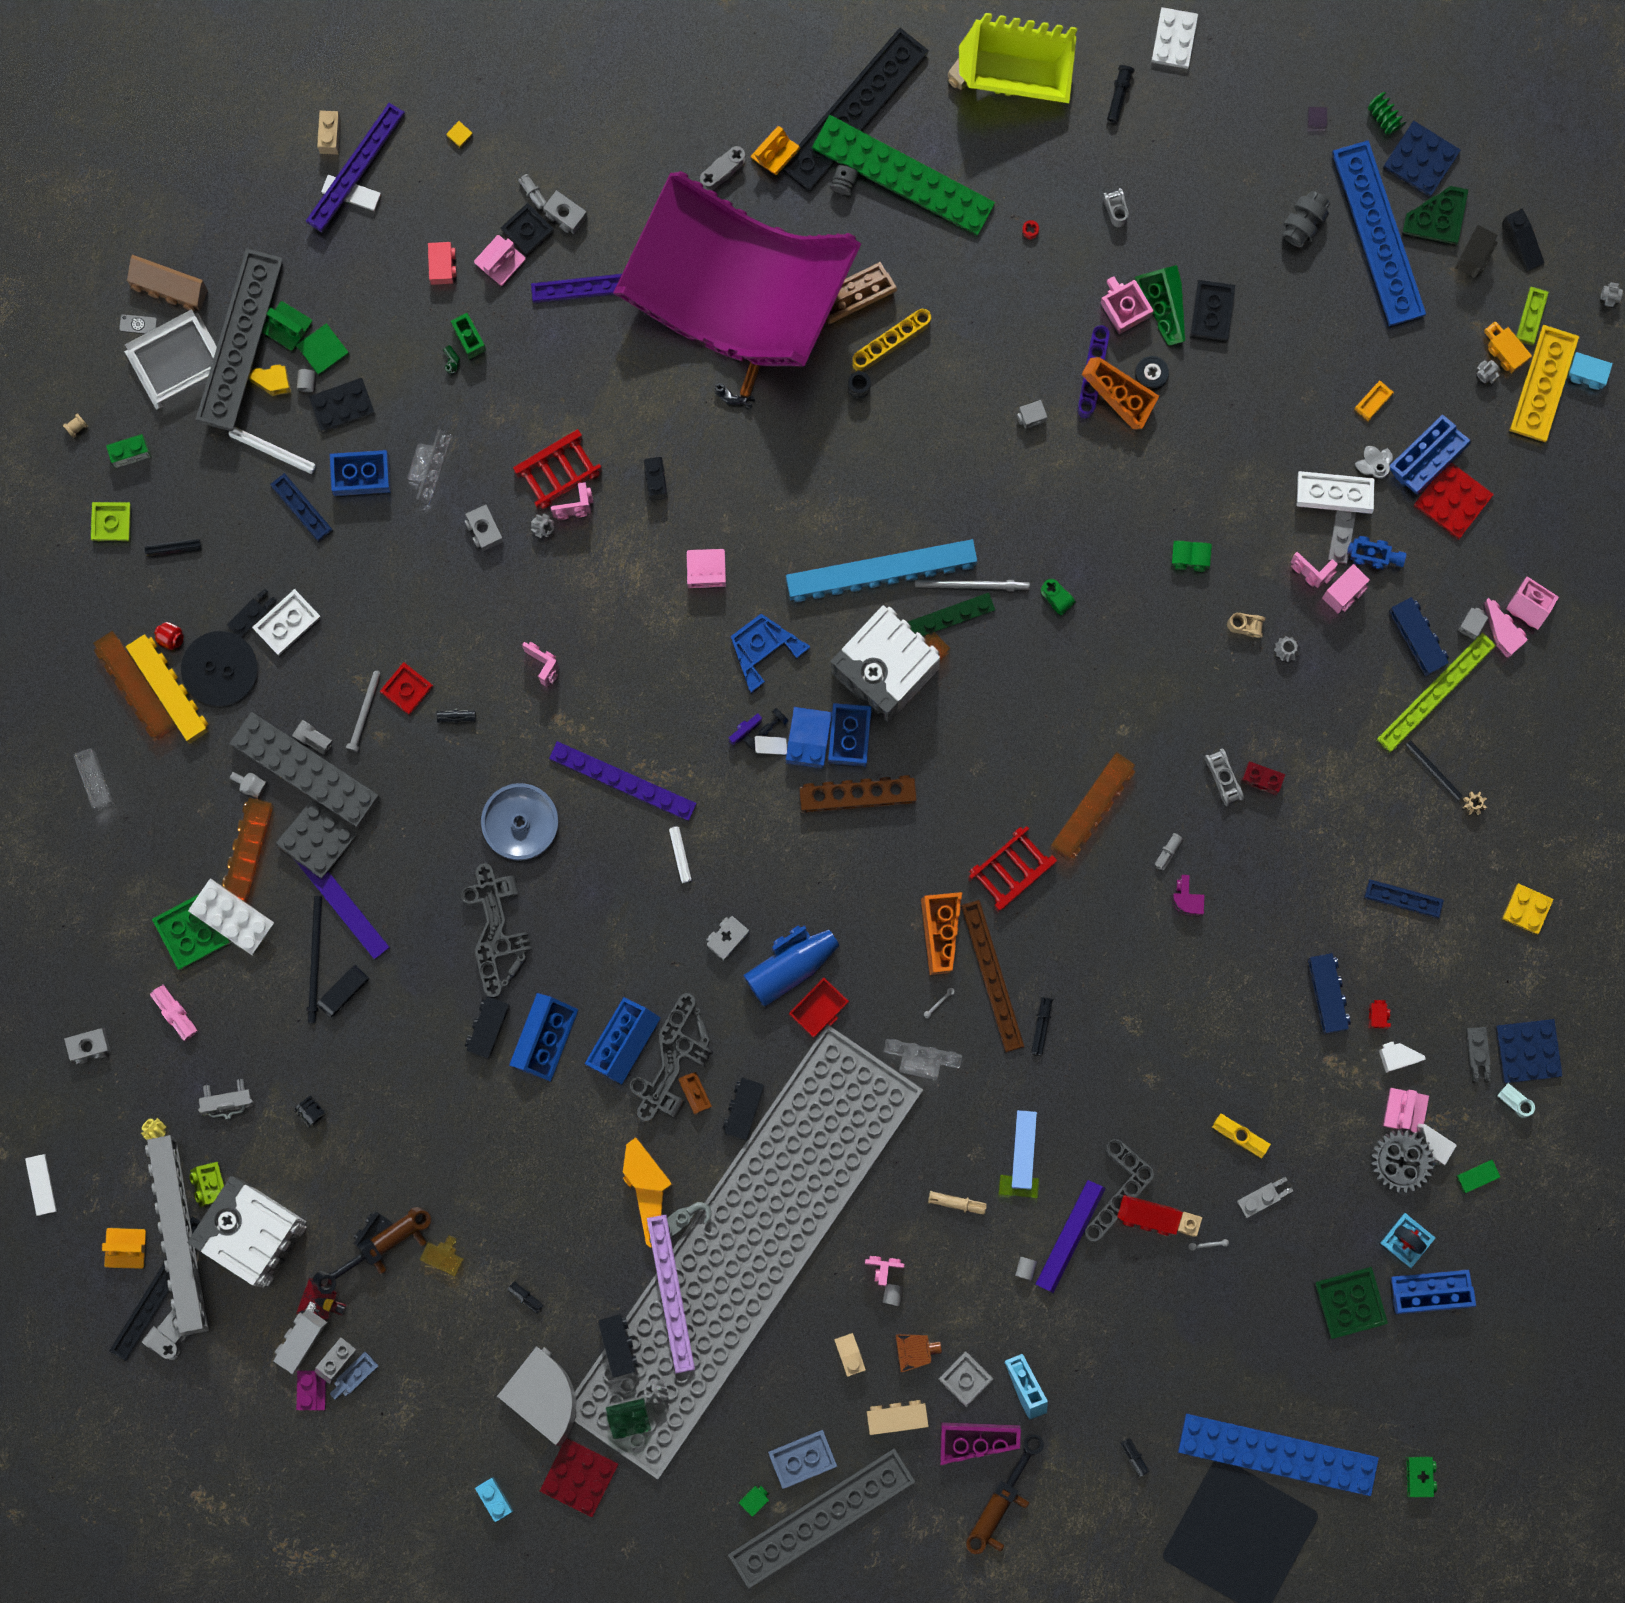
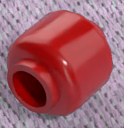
[154,622,184,650]

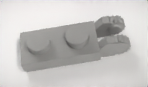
[1237,1176,1293,1218]

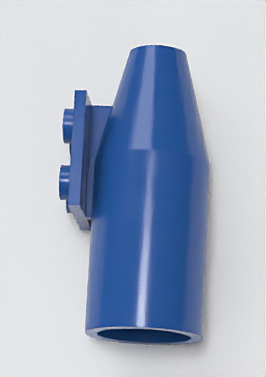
[743,925,840,1007]

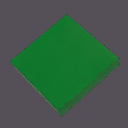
[296,323,349,376]

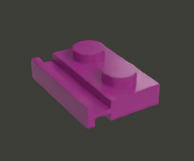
[296,1371,326,1410]

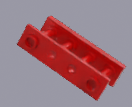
[513,429,602,510]
[968,826,1057,913]

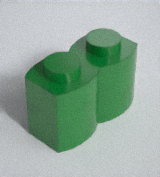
[1171,541,1212,572]

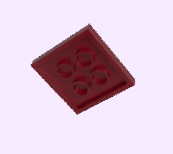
[540,1438,619,1517]

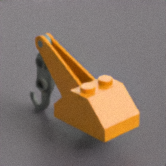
[623,1137,712,1247]

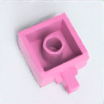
[1100,276,1153,334]

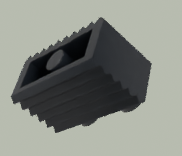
[644,457,668,501]

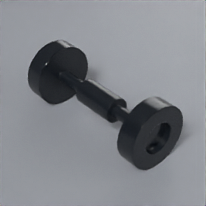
[743,708,789,753]

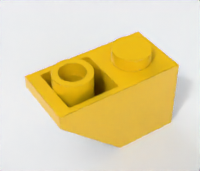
[249,365,291,396]

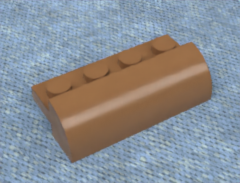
[826,262,897,324]

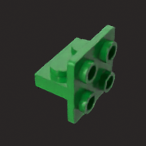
[262,301,312,351]

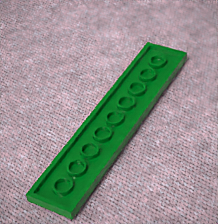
[812,115,995,236]

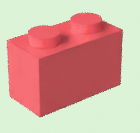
[428,242,457,285]

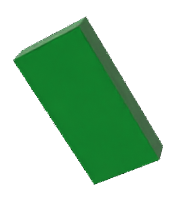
[1457,1160,1500,1193]

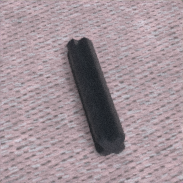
[145,539,201,557]

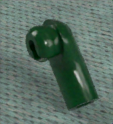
[443,345,460,373]

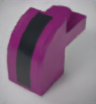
[1172,875,1204,916]

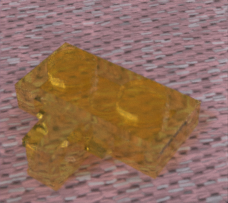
[420,1235,464,1276]

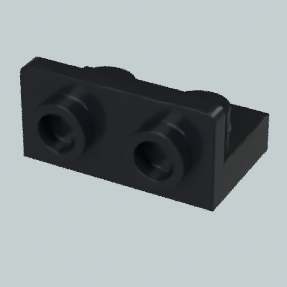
[353,1212,394,1246]

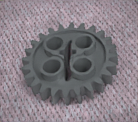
[1372,1129,1435,1193]

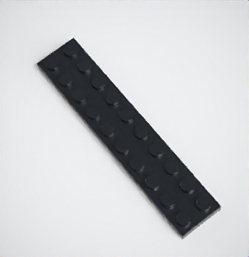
[782,28,929,191]

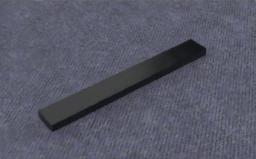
[109,1216,201,1361]

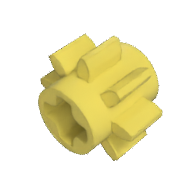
[141,1118,166,1140]

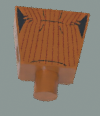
[895,1334,942,1372]

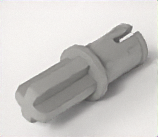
[518,174,547,210]
[1155,833,1184,870]

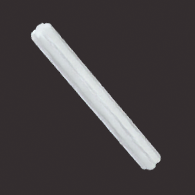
[229,427,316,474]

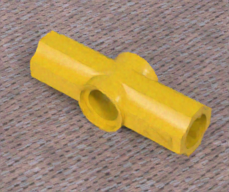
[1212,1113,1271,1159]

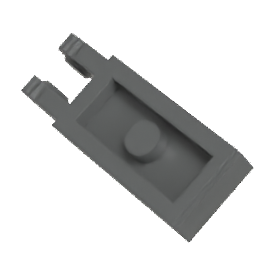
[1466,1027,1491,1082]

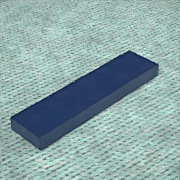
[270,473,333,543]
[1364,879,1444,919]

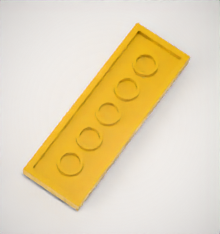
[1509,325,1579,442]

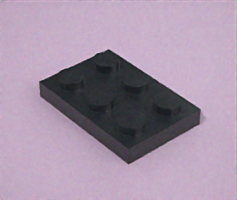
[1190,280,1236,341]
[309,378,375,433]

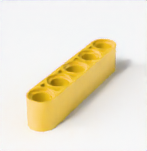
[852,309,931,372]

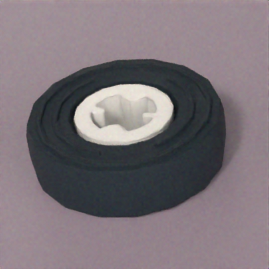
[1135,356,1169,390]

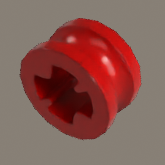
[1022,220,1039,239]

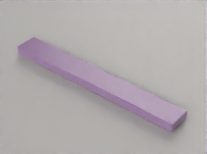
[647,1215,695,1373]

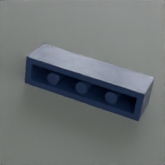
[1389,597,1449,677]
[1308,953,1351,1035]

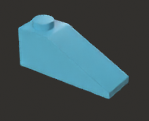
[1005,1354,1048,1420]

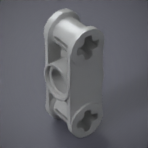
[700,146,745,191]
[1205,748,1244,807]

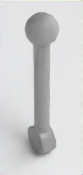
[924,988,955,1019]
[1189,1239,1229,1251]

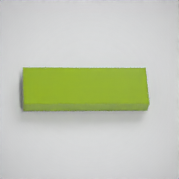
[1516,287,1549,346]

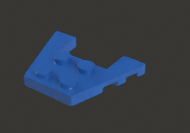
[731,614,810,693]

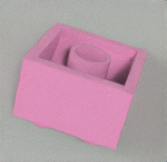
[1506,577,1559,630]

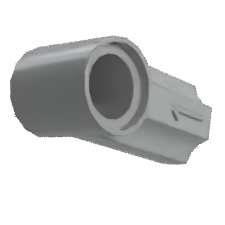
[292,720,333,755]

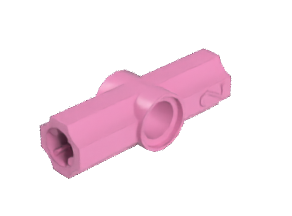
[150,985,198,1041]

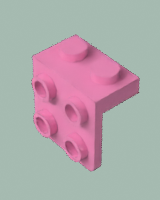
[551,482,593,520]
[1291,552,1338,588]
[522,642,559,687]

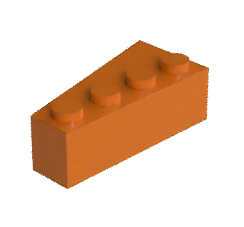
[1081,357,1159,430]
[921,892,962,975]

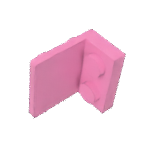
[687,549,726,588]

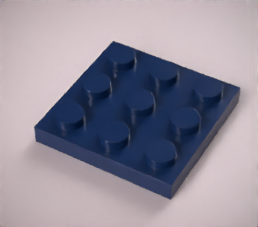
[1383,120,1461,197]
[1496,1019,1562,1084]

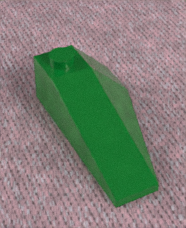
[1135,265,1185,346]

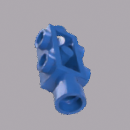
[1347,536,1406,569]

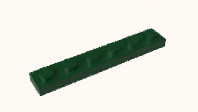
[907,592,995,637]

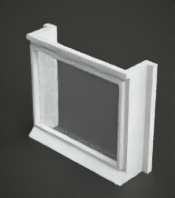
[124,309,217,410]

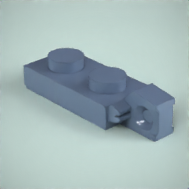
[330,1352,379,1400]

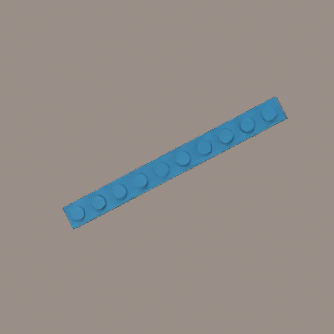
[786,539,977,602]

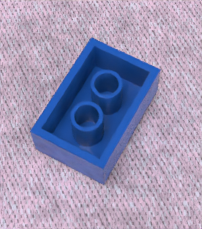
[330,450,391,496]
[828,703,871,767]

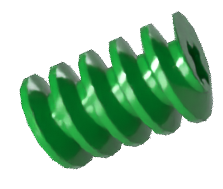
[1368,92,1407,135]

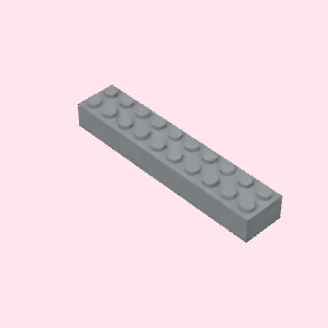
[145,1135,209,1336]

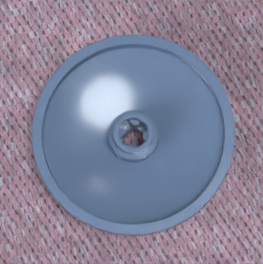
[481,783,558,860]

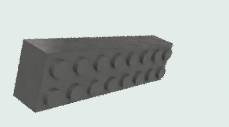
[230,712,381,830]

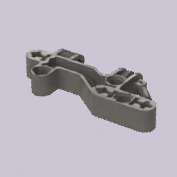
[461,863,532,999]
[630,993,713,1122]

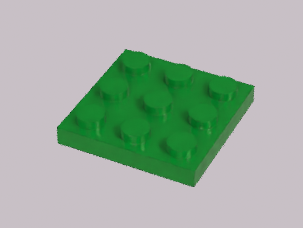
[152,894,230,970]

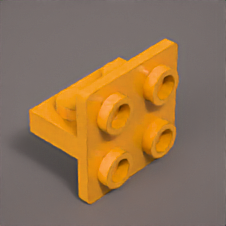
[751,126,800,175]
[102,1228,146,1269]

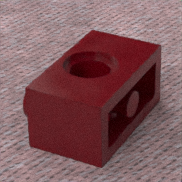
[1240,761,1285,796]

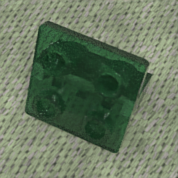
[606,1398,651,1439]

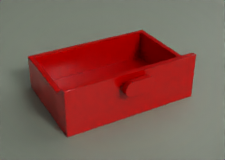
[789,978,849,1038]

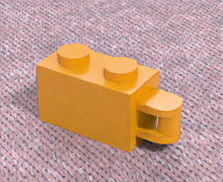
[1484,322,1532,374]

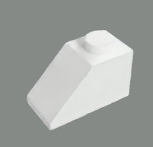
[1379,1041,1426,1073]
[1417,1123,1456,1166]

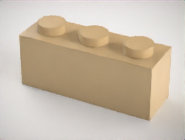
[867,1400,928,1435]

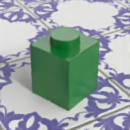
[739,1485,769,1517]

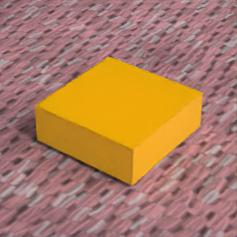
[446,121,473,148]

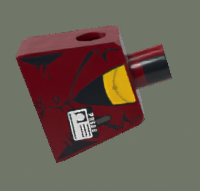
[296,1278,346,1319]

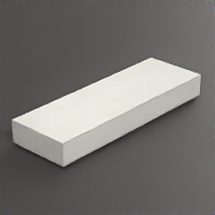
[321,175,381,212]
[25,1154,57,1216]

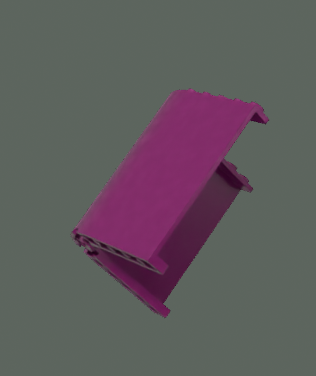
[613,171,861,366]

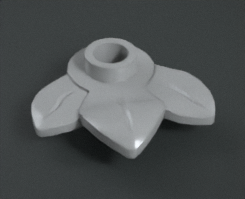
[1355,446,1393,479]

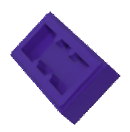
[729,713,762,746]

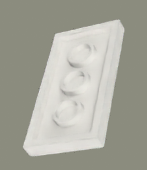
[1297,471,1374,514]
[188,879,274,955]

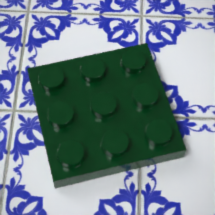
[1315,1267,1388,1339]

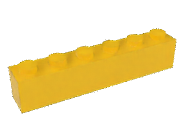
[125,634,209,744]

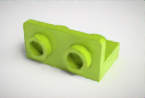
[189,1162,224,1208]

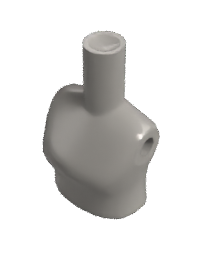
[230,772,267,799]

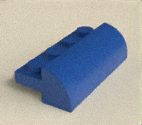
[1389,414,1471,495]
[1391,1270,1476,1314]

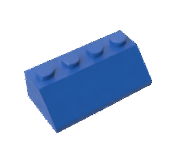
[509,993,578,1082]
[585,997,661,1085]

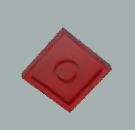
[380,662,434,716]

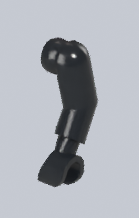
[715,383,755,409]

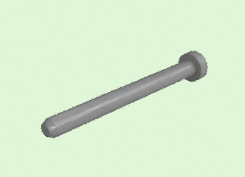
[346,671,380,753]

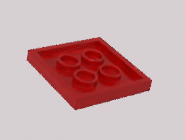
[1413,462,1494,539]

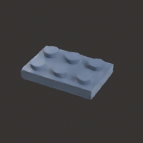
[768,1430,837,1489]

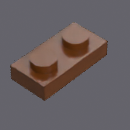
[678,1072,712,1114]

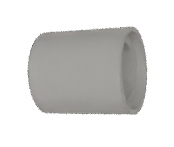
[297,369,315,392]
[1015,1257,1037,1281]
[882,1283,904,1306]

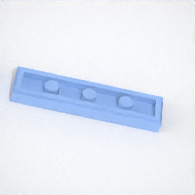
[1012,1110,1037,1190]

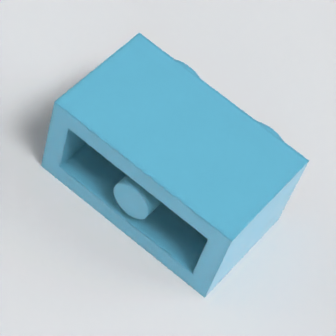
[1566,352,1613,390]
[475,1477,513,1522]

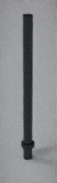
[306,896,322,1023]

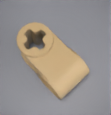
[1227,613,1266,638]

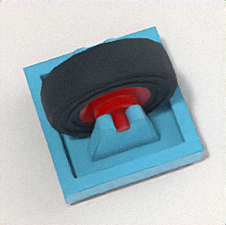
[1380,1213,1435,1268]

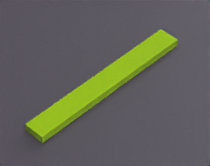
[1377,632,1496,753]

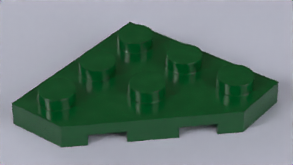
[1402,186,1468,245]

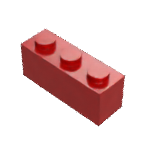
[1117,1195,1183,1236]

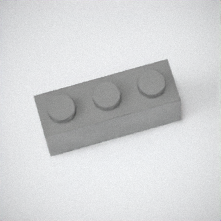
[274,1309,327,1374]

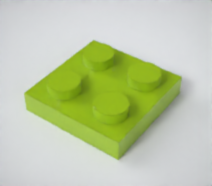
[91,502,131,541]

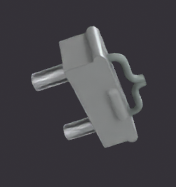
[198,1079,254,1119]

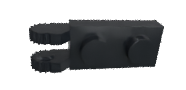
[227,589,277,638]

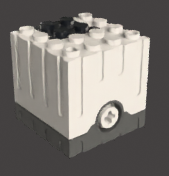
[830,605,940,725]
[187,1176,307,1288]

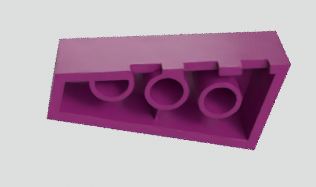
[940,1423,1021,1465]

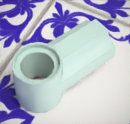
[1497,1083,1535,1118]

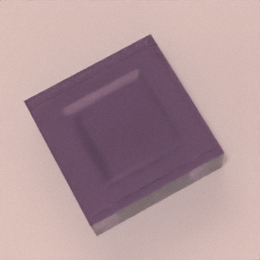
[1308,107,1327,127]

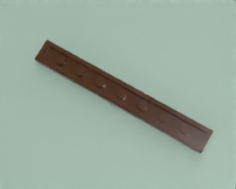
[961,900,1024,1053]

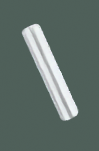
[669,827,691,883]

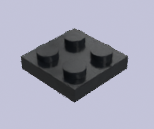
[500,203,554,256]

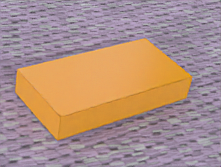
[1354,381,1394,421]

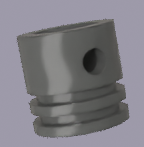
[830,165,858,196]

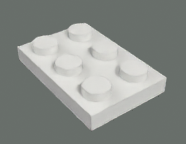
[1151,7,1198,69]
[252,589,321,656]

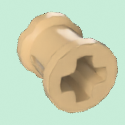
[63,413,88,438]

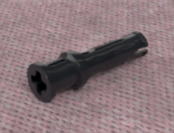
[1107,65,1135,123]

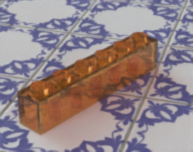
[93,631,177,740]
[1050,752,1136,861]
[222,798,274,903]

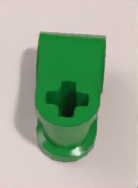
[1041,579,1076,615]

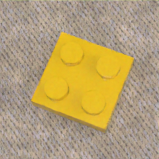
[1502,884,1553,935]

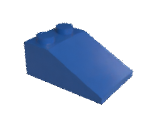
[786,707,832,769]

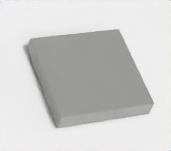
[938,1351,993,1407]

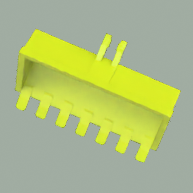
[959,13,1077,103]

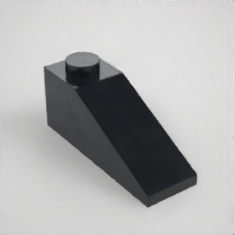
[1502,208,1545,272]

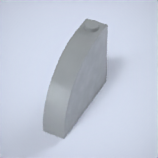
[497,1346,576,1447]

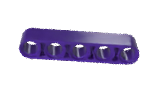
[1077,325,1109,418]

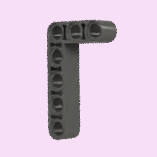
[1084,1139,1154,1242]

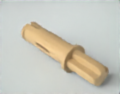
[928,1191,987,1214]

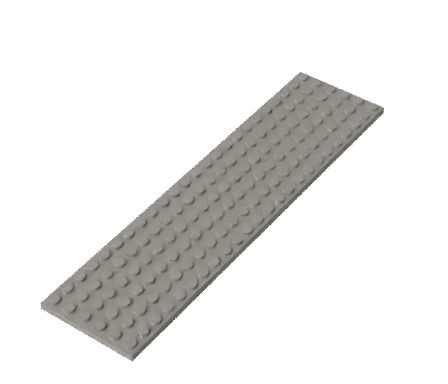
[574,1024,923,1479]

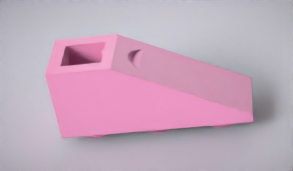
[1483,598,1528,658]

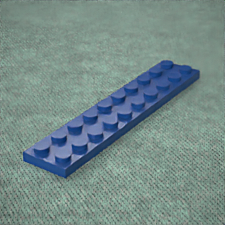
[1332,140,1426,327]
[1178,1414,1379,1496]

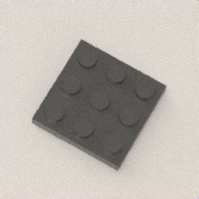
[276,799,357,880]

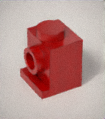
[1369,1000,1391,1029]

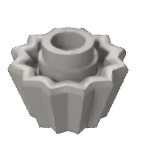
[1274,636,1301,662]

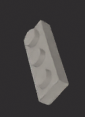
[1328,510,1356,565]

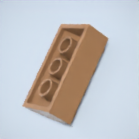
[127,255,208,311]

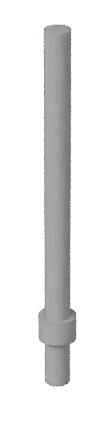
[915,580,1030,591]

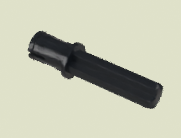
[1032,997,1053,1055]

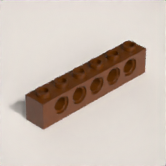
[799,775,916,813]

